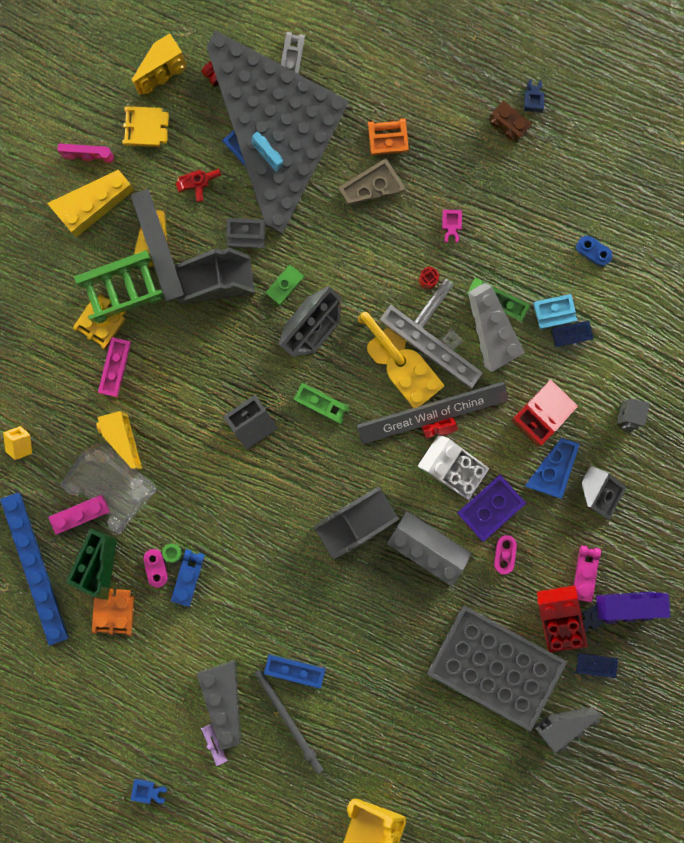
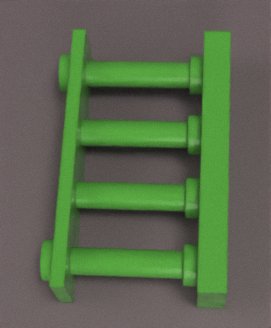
[74,250,164,324]

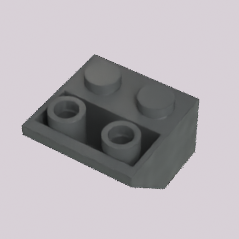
[223,395,278,450]

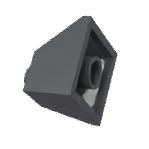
[582,466,627,520]

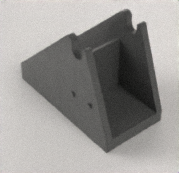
[175,248,255,305]
[313,487,399,559]

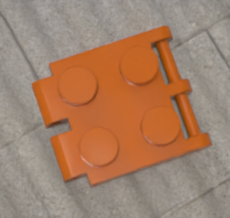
[92,589,134,636]

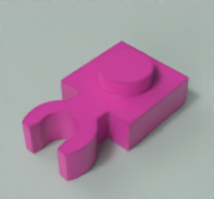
[442,210,462,244]

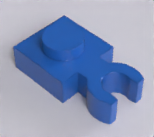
[131,779,168,804]

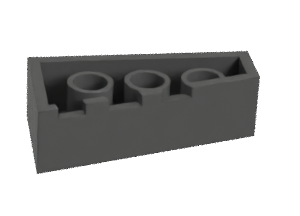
[197,659,242,750]

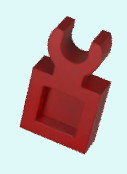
[422,417,458,438]

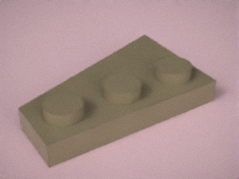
[338,158,406,205]

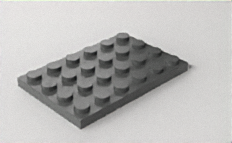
[427,605,567,731]

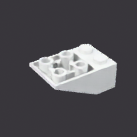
[418,434,489,500]

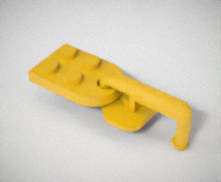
[358,312,445,408]

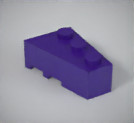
[596,591,670,623]

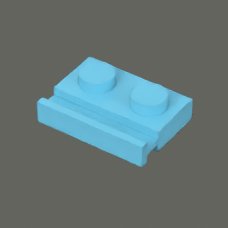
[251,131,283,172]
[533,294,578,330]

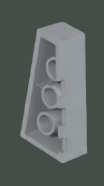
[468,283,525,372]

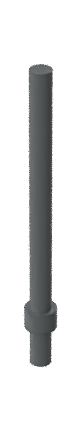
[254,669,324,774]

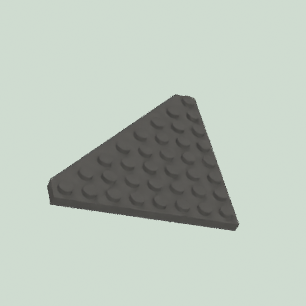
[206,30,349,234]

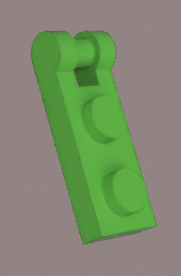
[293,383,350,424]

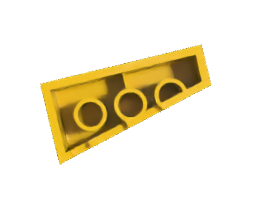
[47,170,134,237]

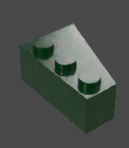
[66,528,117,600]

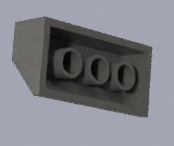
[386,511,471,587]

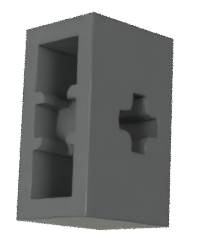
[617,398,650,431]

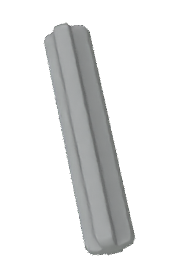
[414,279,453,328]

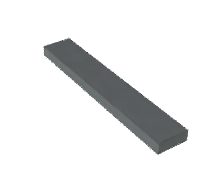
[131,189,185,302]

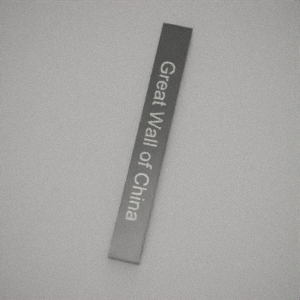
[357,382,508,444]

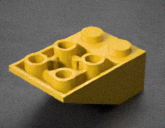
[132,34,187,95]

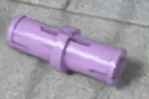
[201,724,228,766]

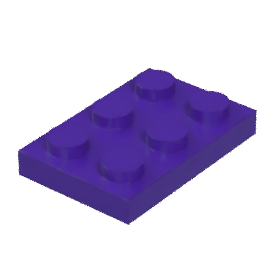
[457,475,526,542]

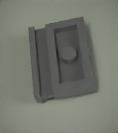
[226,218,266,248]

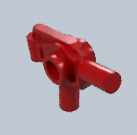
[175,169,221,203]

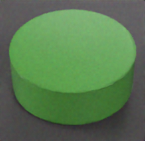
[162,543,182,563]

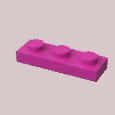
[98,337,131,398]
[49,495,110,535]

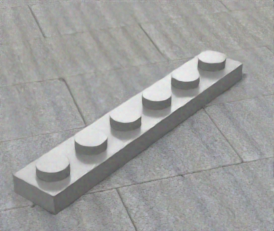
[379,305,482,389]

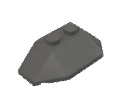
[279,286,342,357]

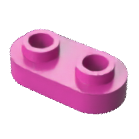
[494,535,517,574]
[144,549,168,588]

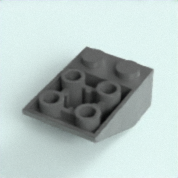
[534,707,602,753]

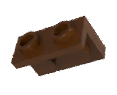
[489,101,532,143]

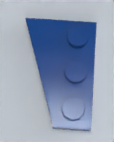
[524,438,580,499]

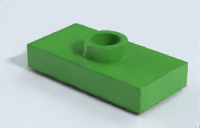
[265,264,304,306]

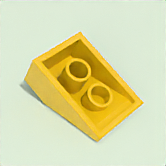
[97,411,142,470]

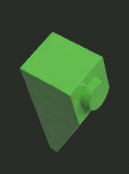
[467,278,530,322]

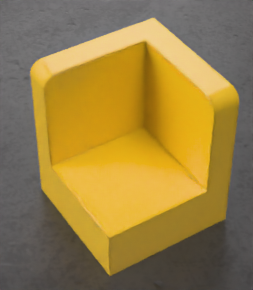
[3,426,32,460]

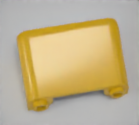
[343,798,406,843]

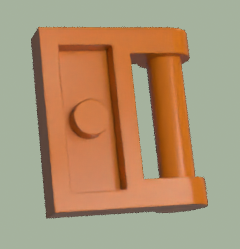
[368,119,409,156]

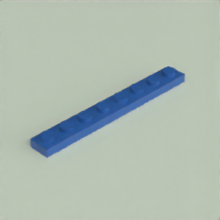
[0,493,69,645]

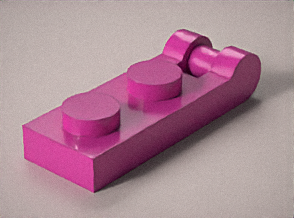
[58,144,114,163]
[574,545,601,602]

